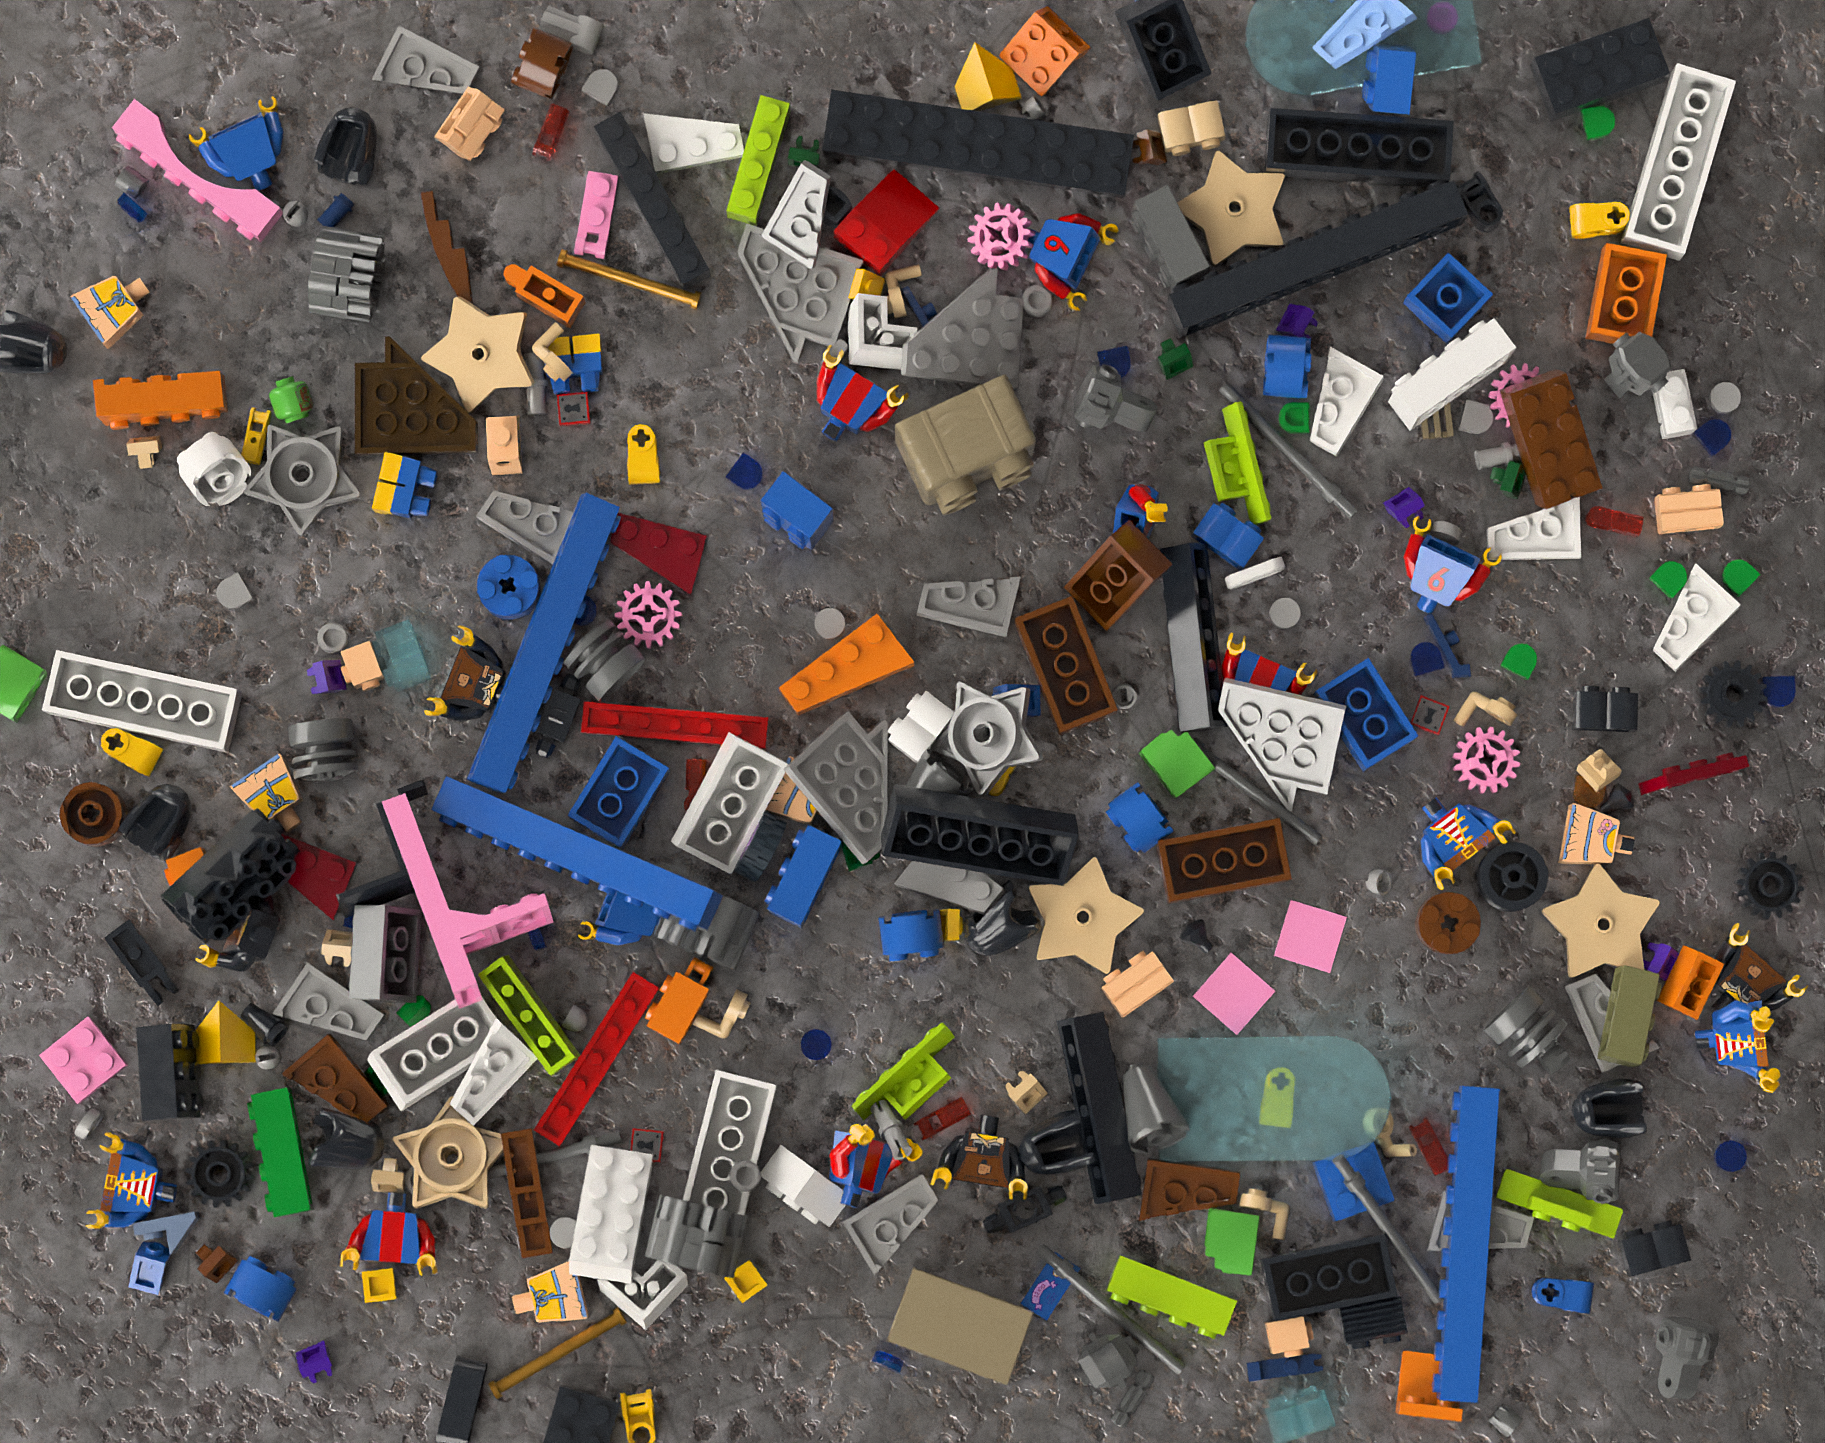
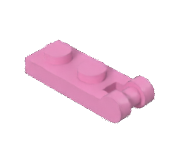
[574,171,619,259]

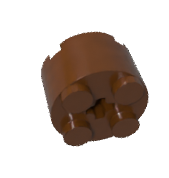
[511,28,573,100]
[60,782,127,847]
[1415,892,1481,954]

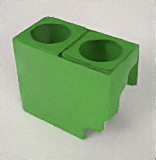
[0,645,48,723]
[1138,730,1215,799]
[1204,1208,1260,1276]

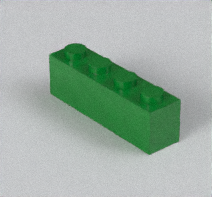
[247,1087,314,1217]

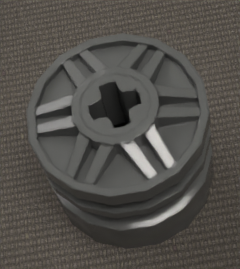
[564,620,646,702]
[288,718,359,782]
[1484,985,1568,1068]

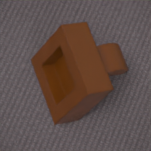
[1132,129,1168,166]
[196,1244,238,1284]

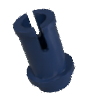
[317,193,355,227]

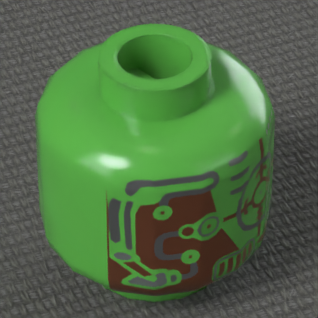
[269,376,313,423]

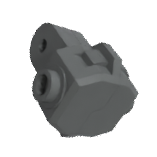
[1604,332,1672,399]
[1074,364,1158,432]
[1540,1139,1621,1204]
[1656,1316,1719,1399]
[1075,1332,1140,1389]

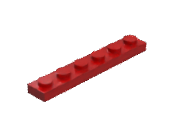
[581,701,769,749]
[534,972,660,1147]

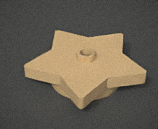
[1177,151,1285,267]
[421,296,535,413]
[1029,857,1144,974]
[1541,863,1660,978]
[393,1096,504,1209]

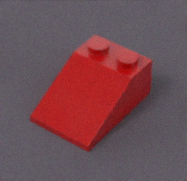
[834,169,940,277]

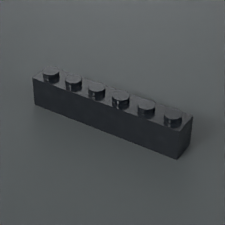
[594,111,711,290]
[1160,543,1228,732]
[1057,1012,1142,1205]

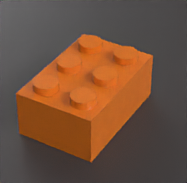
[1585,243,1667,344]

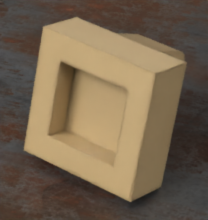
[127,435,162,469]
[1576,749,1622,792]
[321,929,353,967]
[1005,1071,1048,1114]
[371,1158,405,1194]

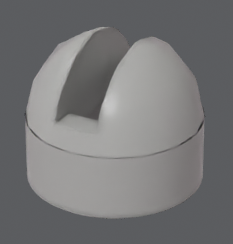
[1022,96,1048,121]
[282,201,308,227]
[1112,683,1137,709]
[1365,869,1392,895]
[562,1005,588,1032]
[255,1045,281,1070]

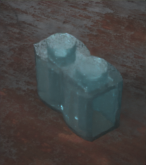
[372,619,432,692]
[1263,1385,1336,1443]

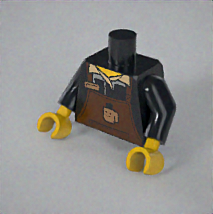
[424,625,506,722]
[196,895,280,972]
[1711,923,1808,1011]
[931,1115,1028,1200]

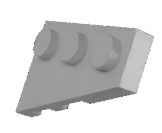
[894,861,1005,915]

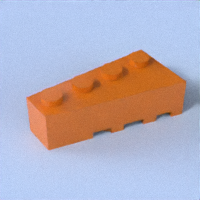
[93,371,228,430]
[779,614,915,716]

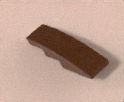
[421,191,473,304]
[501,1128,553,1259]

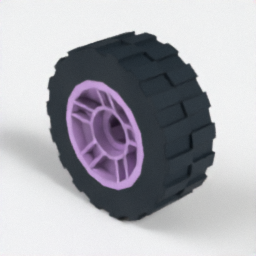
[733,811,787,882]

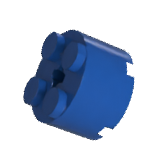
[1263,335,1311,399]
[477,555,541,620]
[1105,782,1174,853]
[878,909,944,961]
[224,1256,297,1322]

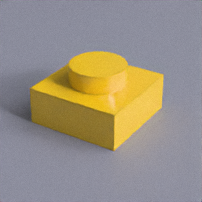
[848,268,885,300]
[940,909,963,942]
[724,1260,768,1303]
[362,1268,397,1303]

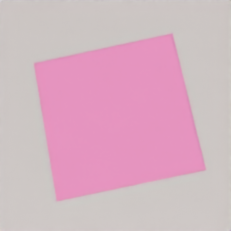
[1274,900,1347,973]
[1193,953,1275,1035]

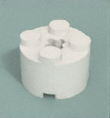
[177,432,251,506]

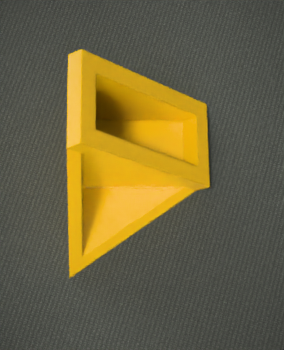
[954,42,1022,111]
[196,1000,256,1064]

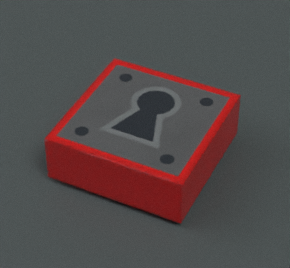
[557,392,591,426]
[1410,695,1450,736]
[630,1128,664,1163]

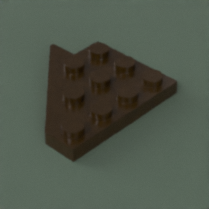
[355,336,478,456]

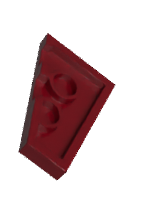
[610,513,707,596]
[1638,752,1749,796]
[281,834,357,921]

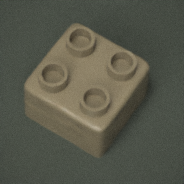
[895,374,1036,516]

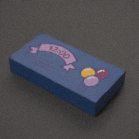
[1020,1251,1081,1321]

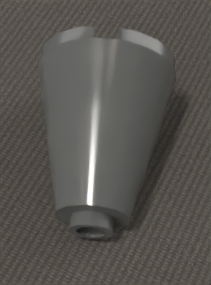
[906,749,973,796]
[1122,1063,1190,1154]

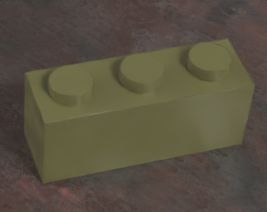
[1597,965,1661,1067]

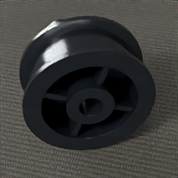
[1477,842,1548,912]

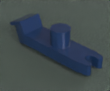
[901,286,937,328]
[1423,613,1471,679]
[1247,1354,1323,1382]

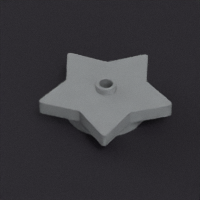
[244,425,361,537]
[931,682,1043,796]

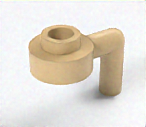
[885,264,922,319]
[532,322,573,382]
[1453,692,1517,727]
[693,989,751,1038]
[1363,1108,1417,1157]
[1240,1189,1290,1240]

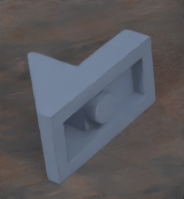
[133,1212,200,1255]

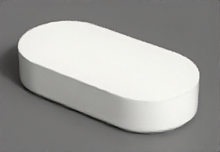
[1224,557,1285,590]

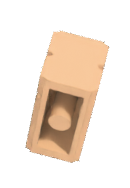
[434,87,505,161]
[1654,484,1724,534]
[1101,950,1174,1018]

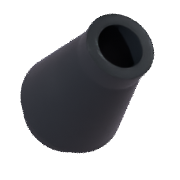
[241,1003,288,1046]

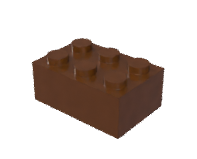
[1064,520,1172,631]

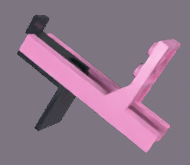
[336,780,553,1009]

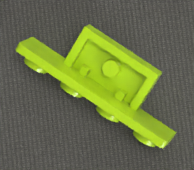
[1204,401,1271,526]
[851,1023,955,1120]
[1495,1169,1623,1239]

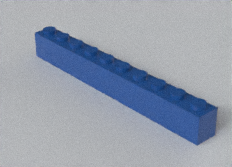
[466,493,621,794]
[431,776,723,931]
[1432,1086,1500,1403]

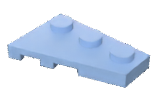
[1312,0,1418,69]

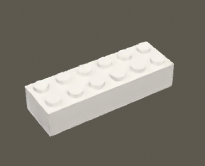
[1621,63,1736,261]
[42,650,242,753]
[683,1070,777,1224]

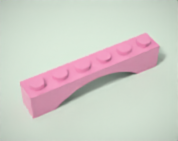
[112,99,283,242]

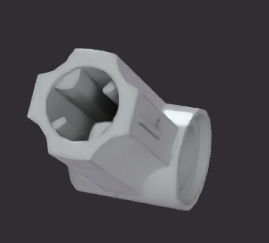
[539,6,604,55]

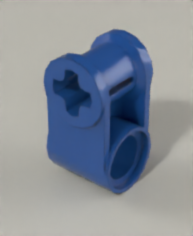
[1531,1278,1594,1314]

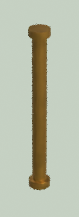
[557,249,702,310]
[488,1307,627,1399]

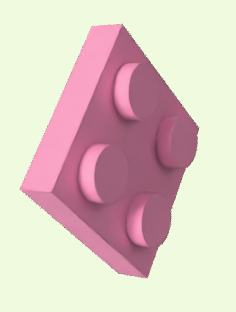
[39,1016,128,1104]

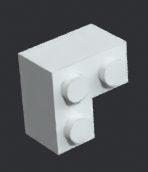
[848,293,917,370]
[761,1145,845,1227]
[598,1260,688,1330]

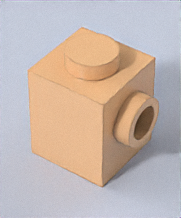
[341,641,385,691]
[1265,1316,1314,1358]

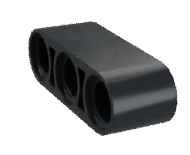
[435,1356,488,1443]

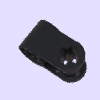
[1456,171,1503,233]

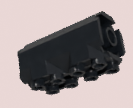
[161,808,300,944]

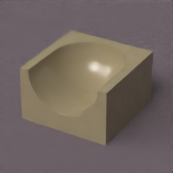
[887,1267,1033,1385]

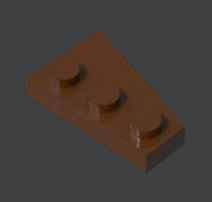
[282,1033,389,1122]
[1139,1158,1241,1221]

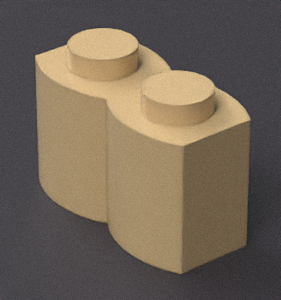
[1157,101,1225,156]

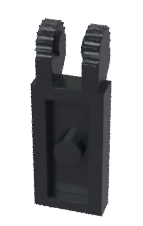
[104,919,179,1006]

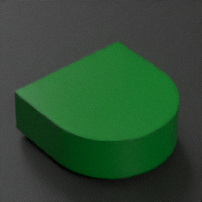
[1581,106,1615,141]
[1278,402,1309,434]
[1722,559,1761,597]
[1649,561,1687,599]
[1500,643,1537,680]
[396,995,431,1027]

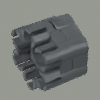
[308,226,385,323]
[653,895,760,970]
[645,1195,749,1278]

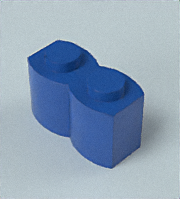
[1191,503,1264,571]

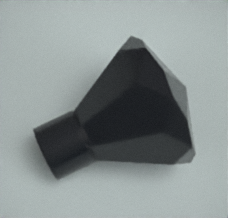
[1599,783,1635,815]
[1179,919,1214,954]

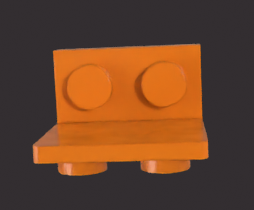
[999,6,1091,96]
[1395,1350,1463,1422]

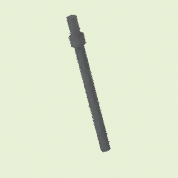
[1219,382,1358,519]
[1170,725,1322,845]
[488,1131,623,1180]
[1333,1154,1443,1304]
[1036,1244,1185,1374]

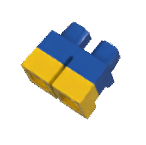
[545,334,603,395]
[372,452,438,519]

